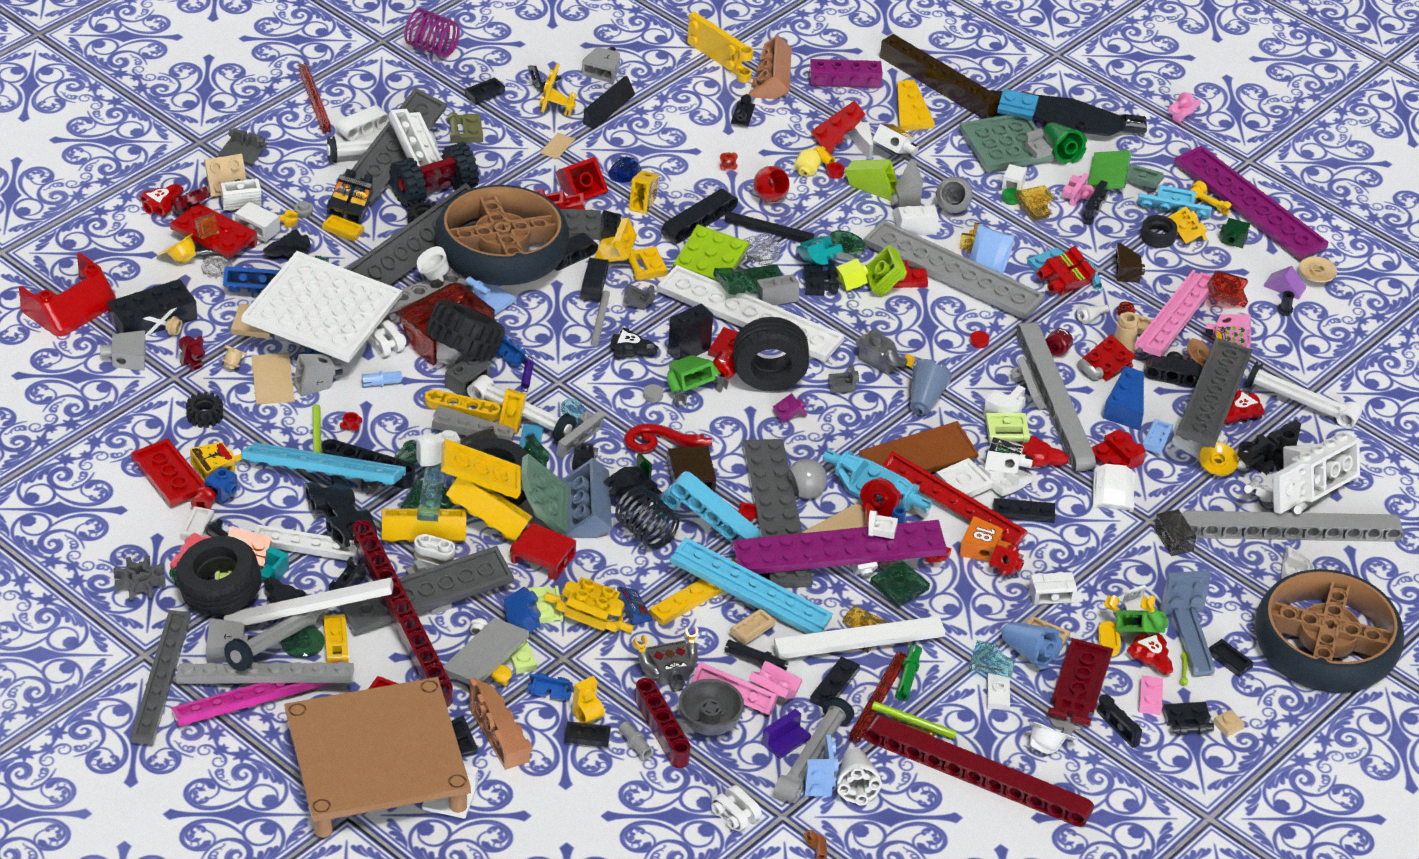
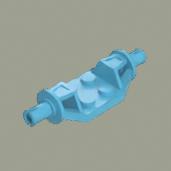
[822,448,933,513]

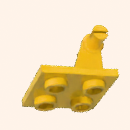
[539,63,577,117]

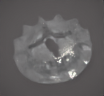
[201,256,233,279]

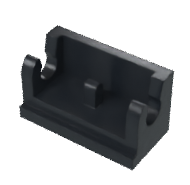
[329,556,366,591]

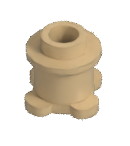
[221,345,247,370]

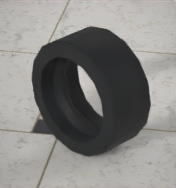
[1141,215,1177,248]

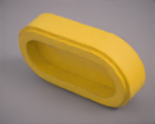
[1098,621,1121,657]

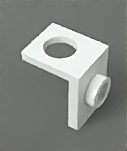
[1122,585,1147,611]

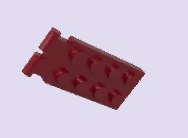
[1047,638,1114,727]

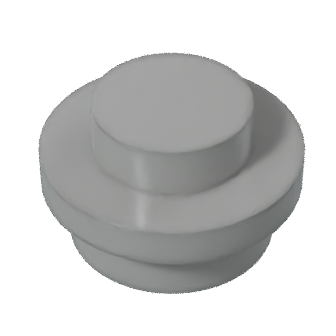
[294,201,313,218]

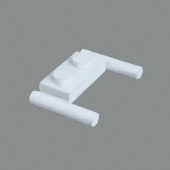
[1244,480,1308,514]

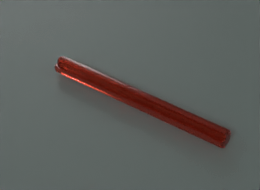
[299,63,332,133]
[849,651,907,743]

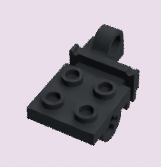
[1237,419,1301,475]

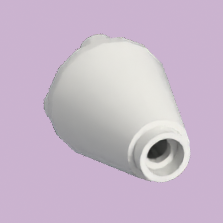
[837,747,882,806]

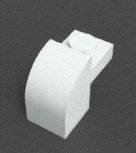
[983,385,1026,416]

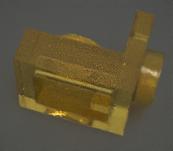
[960,222,982,251]

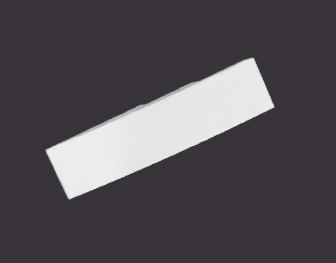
[842,100,873,159]

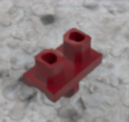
[178,336,205,371]

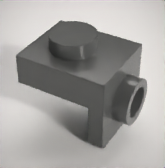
[624,284,655,310]
[828,364,859,393]

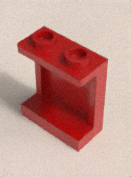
[510,523,576,581]

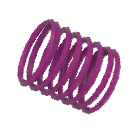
[404,8,460,58]

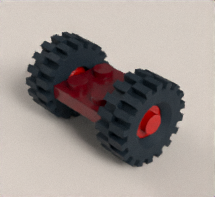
[389,142,479,208]

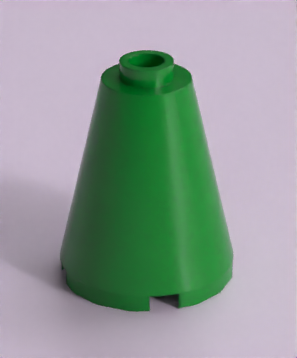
[1043,122,1087,164]

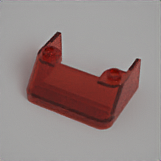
[400,282,495,366]

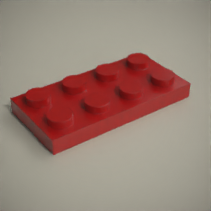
[131,438,205,507]

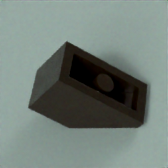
[1115,243,1145,283]

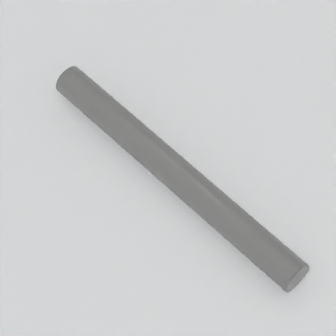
[591,290,610,346]

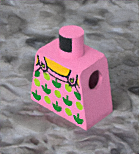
[1205,314,1251,348]

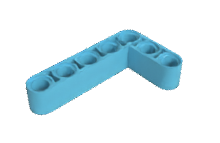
[654,471,761,544]

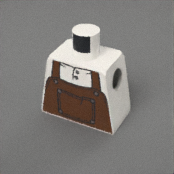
[873,124,919,155]

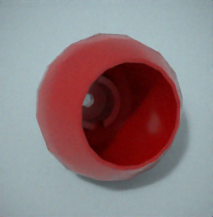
[753,166,790,202]

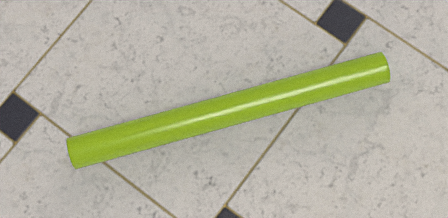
[312,404,321,453]
[871,701,957,740]

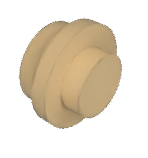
[166,316,182,336]

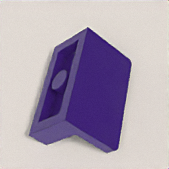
[762,709,811,759]

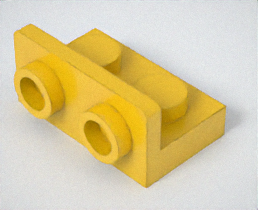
[1169,206,1207,244]

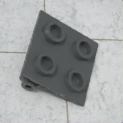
[218,128,268,165]

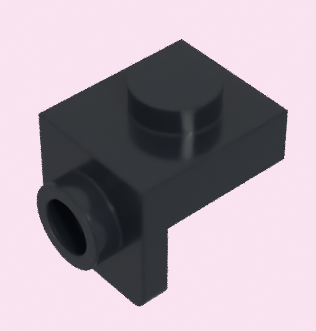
[572,443,599,469]

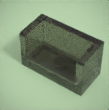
[1154,509,1197,556]

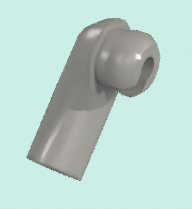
[1077,359,1104,380]

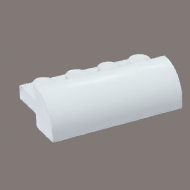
[388,109,442,166]

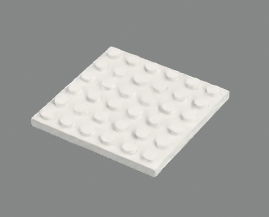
[241,251,402,363]

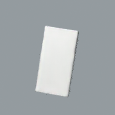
[180,506,214,540]

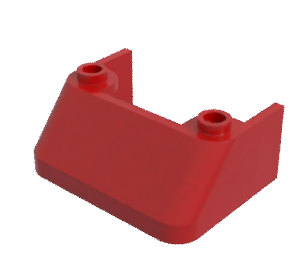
[19,253,116,337]

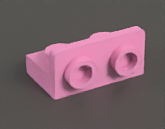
[748,661,802,699]

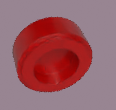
[826,162,845,179]
[970,331,989,348]

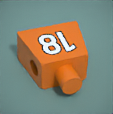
[959,516,1012,562]

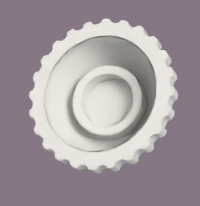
[431,341,465,364]

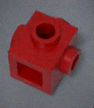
[989,544,1024,576]

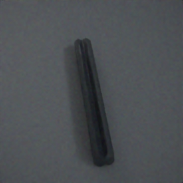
[725,211,815,242]

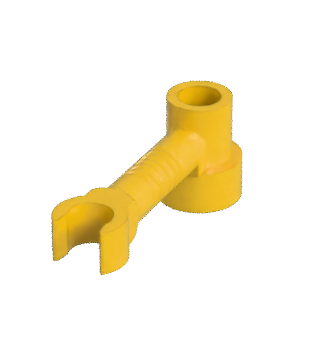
[1189,181,1232,215]

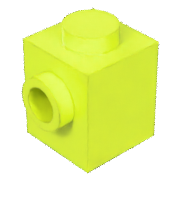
[836,259,868,291]

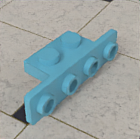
[1137,185,1212,218]

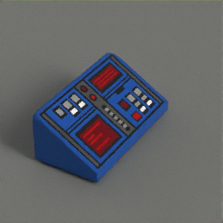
[617,587,652,625]

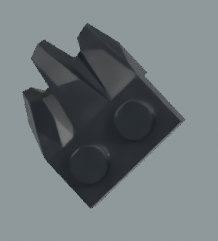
[604,466,662,506]

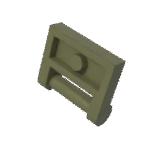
[447,112,483,143]

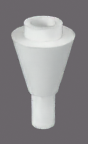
[1077,305,1109,324]

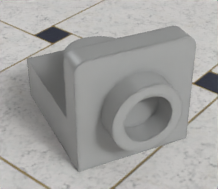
[1025,128,1052,159]

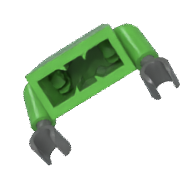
[667,355,729,408]

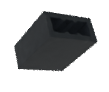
[668,303,713,360]

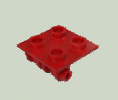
[1082,334,1136,382]

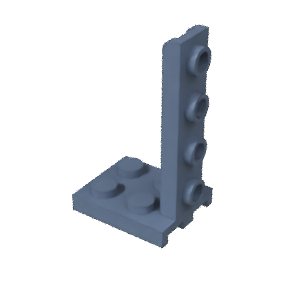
[1160,570,1215,675]

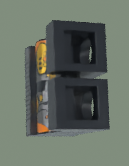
[326,169,373,224]

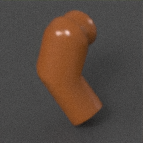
[804,830,827,859]

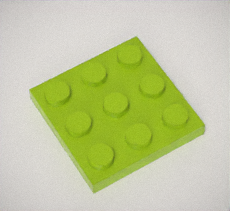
[673,225,749,285]

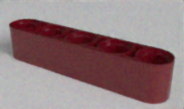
[635,678,691,768]

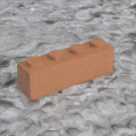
[749,35,792,99]
[469,678,532,770]

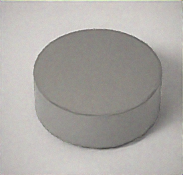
[643,384,664,403]

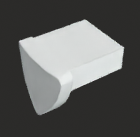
[868,510,898,539]

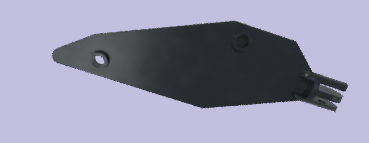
[990,90,1147,136]

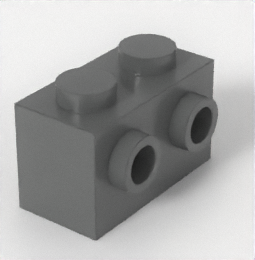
[445,356,490,396]

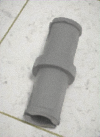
[619,721,654,759]

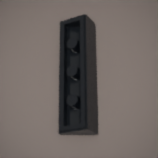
[583,76,635,129]

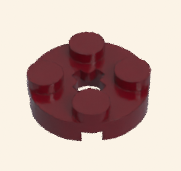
[171,186,210,210]

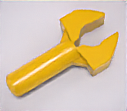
[279,210,298,228]

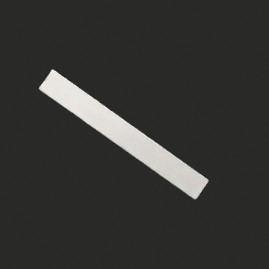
[223,577,393,626]
[774,616,945,659]

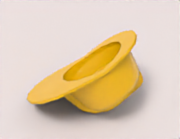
[157,233,196,263]

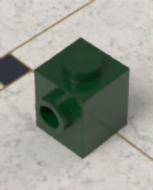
[1220,218,1250,249]

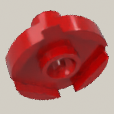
[860,477,901,517]

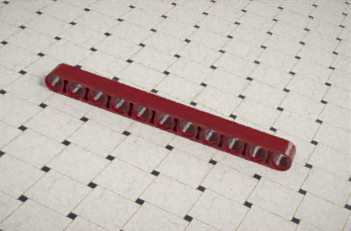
[353,520,453,708]
[864,715,1094,827]

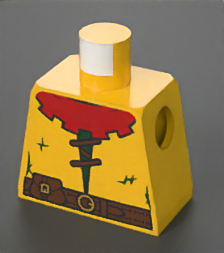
[190,442,242,483]

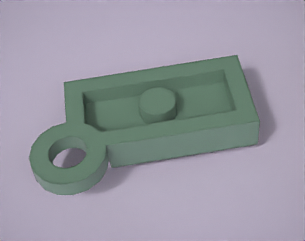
[1127,165,1164,189]

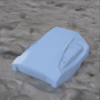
[969,224,1015,274]

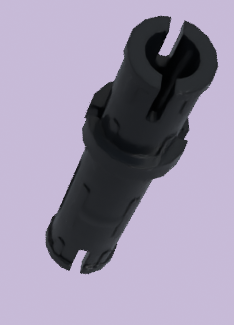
[725,639,789,670]

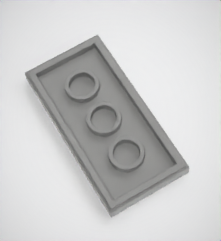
[443,617,530,685]

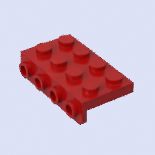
[170,203,257,259]

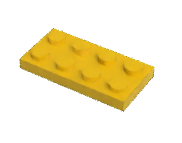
[441,438,521,499]

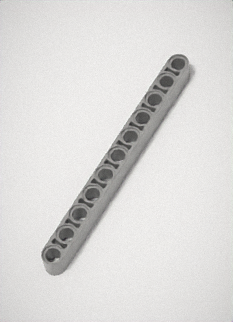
[1016,322,1096,472]
[1180,511,1404,542]

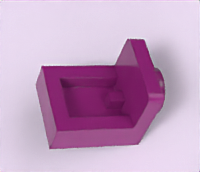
[773,393,807,423]

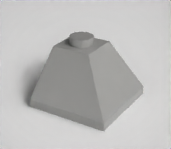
[892,159,923,208]

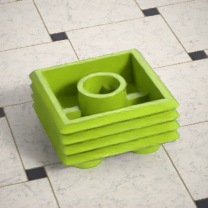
[866,245,907,297]

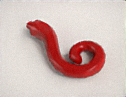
[624,423,712,453]

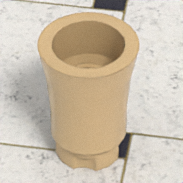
[1114,312,1139,354]

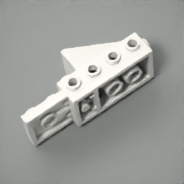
[1272,432,1360,514]

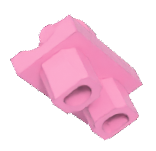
[1168,92,1201,124]
[1062,173,1094,207]

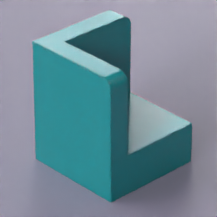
[260,547,289,580]

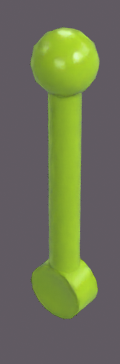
[1180,652,1188,686]

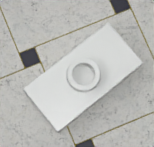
[987,672,1010,710]

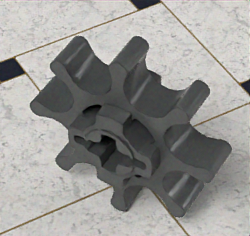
[113,555,166,600]

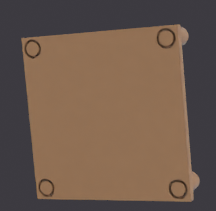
[284,677,471,838]

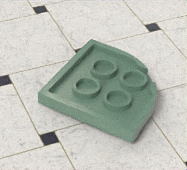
[521,453,570,535]

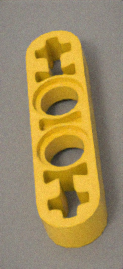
[425,390,501,422]

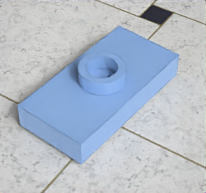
[1142,419,1174,454]

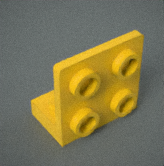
[595,217,637,262]

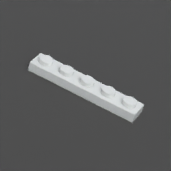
[254,524,358,562]

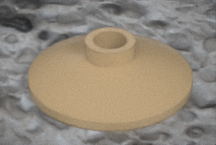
[1299,257,1337,282]

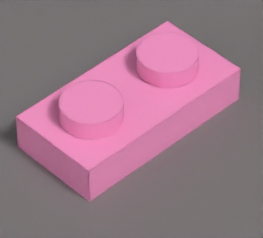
[1139,675,1163,715]

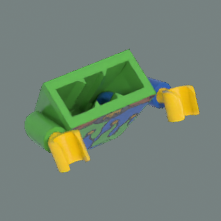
[1104,595,1169,633]

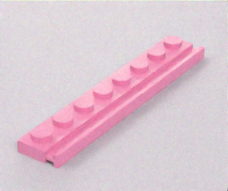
[1134,270,1219,357]

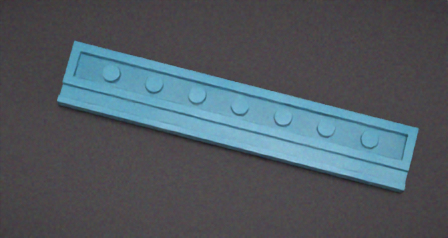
[241,442,406,485]
[670,537,833,634]

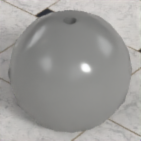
[936,177,972,213]
[788,459,827,499]

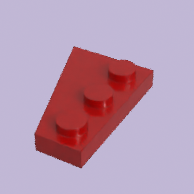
[810,100,865,155]

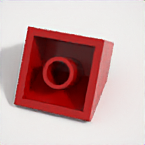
[555,156,608,200]

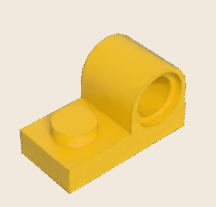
[572,676,605,724]

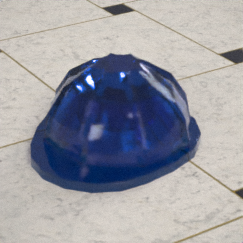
[608,156,642,183]

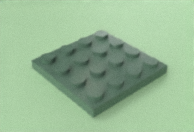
[959,115,1054,172]

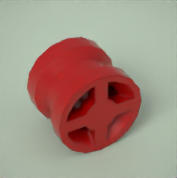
[191,487,216,509]

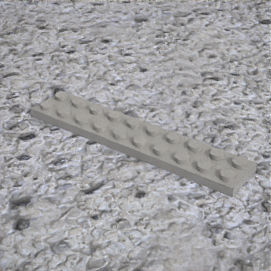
[863,220,1045,320]

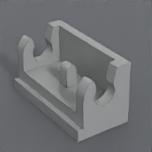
[757,274,799,305]

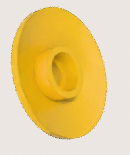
[1199,442,1239,476]

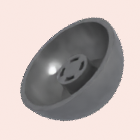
[679,679,744,736]

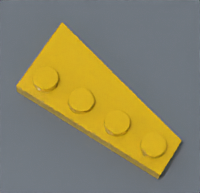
[897,80,935,131]

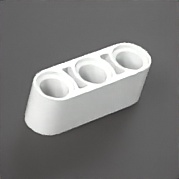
[336,105,389,141]

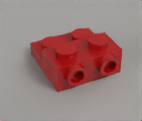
[1091,429,1146,469]

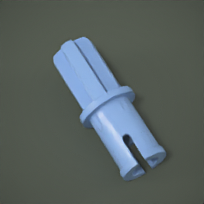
[362,371,402,387]

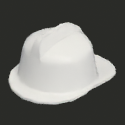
[417,246,449,282]
[1029,721,1078,754]

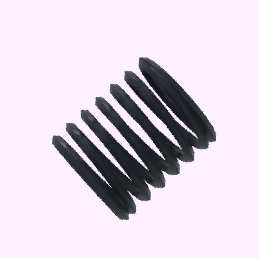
[615,485,680,549]

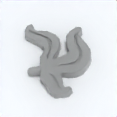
[1050,716,1081,735]

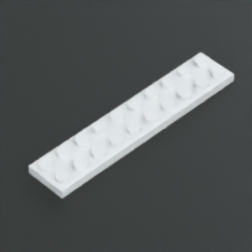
[657,265,844,362]

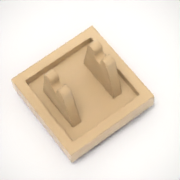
[204,154,247,197]

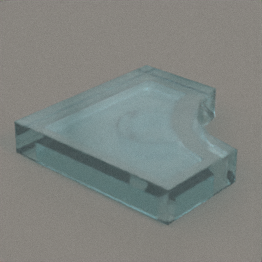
[969,640,1016,678]

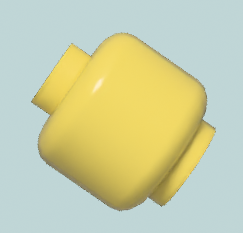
[794,149,821,177]

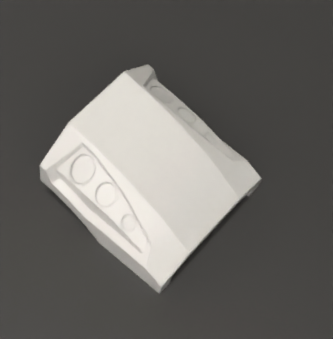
[1092,464,1135,512]

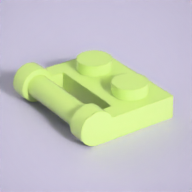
[985,413,1030,444]

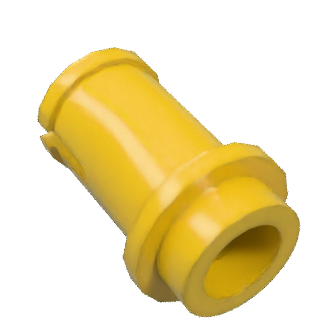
[814,146,836,166]

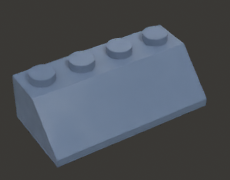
[562,458,612,538]

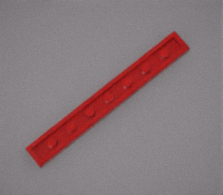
[882,451,1028,548]

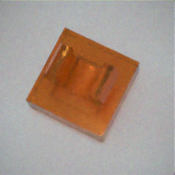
[194,213,219,239]

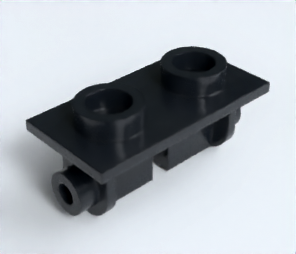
[731,94,756,127]

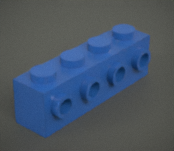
[223,266,280,293]

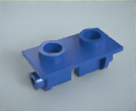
[496,335,527,367]
[527,673,574,701]

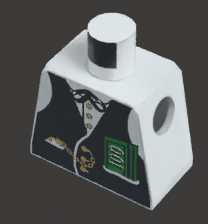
[985,437,1033,474]

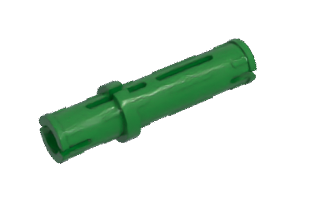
[895,645,922,701]

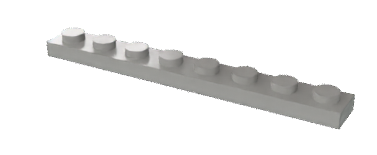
[175,662,354,684]

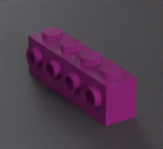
[809,59,883,88]

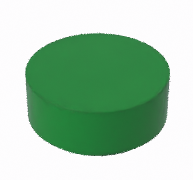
[1002,188,1021,205]

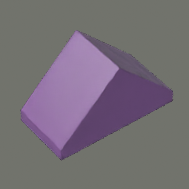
[1264,266,1306,300]

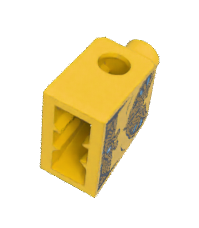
[629,171,659,214]

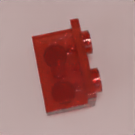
[1207,270,1248,307]

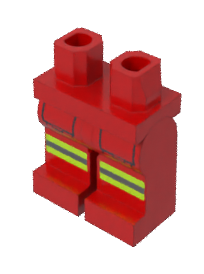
[1036,246,1096,296]

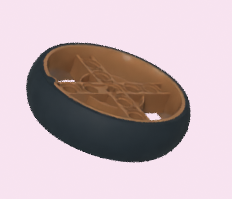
[435,185,569,285]
[1255,569,1404,693]

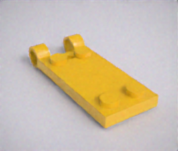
[687,12,753,83]

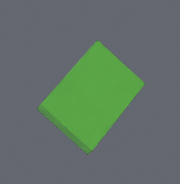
[1088,150,1131,190]

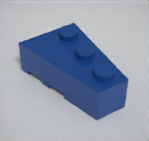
[1103,366,1144,431]

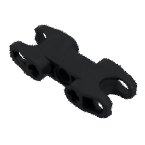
[305,476,377,548]

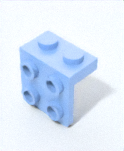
[804,734,838,797]

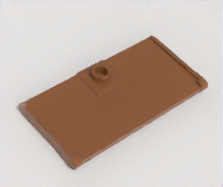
[859,421,978,473]

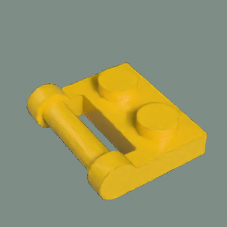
[626,246,668,281]

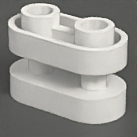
[367,320,406,358]
[414,534,455,568]
[711,785,762,832]

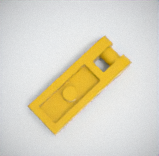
[324,614,349,663]

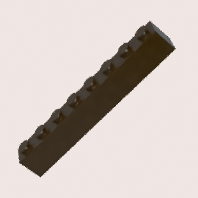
[880,34,1001,119]

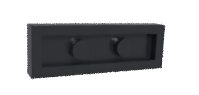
[993,498,1055,523]
[810,656,860,707]

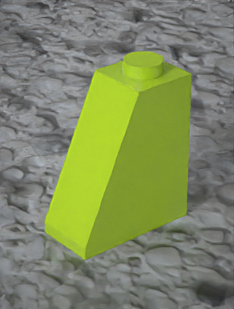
[845,159,898,201]

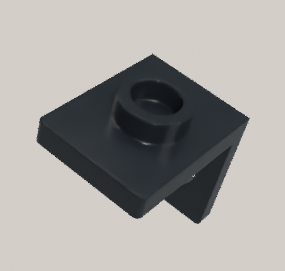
[528,65,562,88]

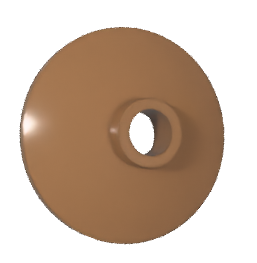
[1187,338,1210,368]

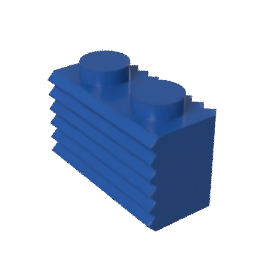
[503,586,541,634]

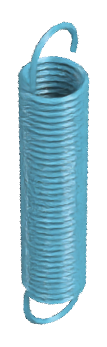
[1087,260,1104,291]

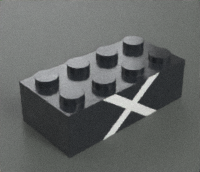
[107,279,197,336]

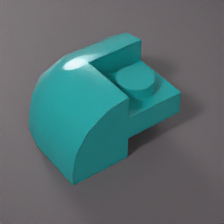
[796,236,843,265]

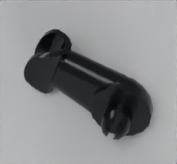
[206,519,229,537]

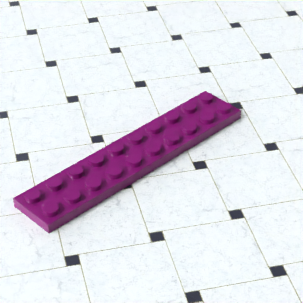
[1174,146,1329,260]
[733,520,947,574]

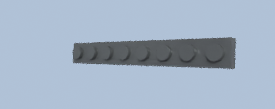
[131,610,191,745]

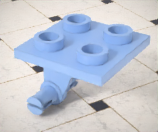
[461,277,516,318]

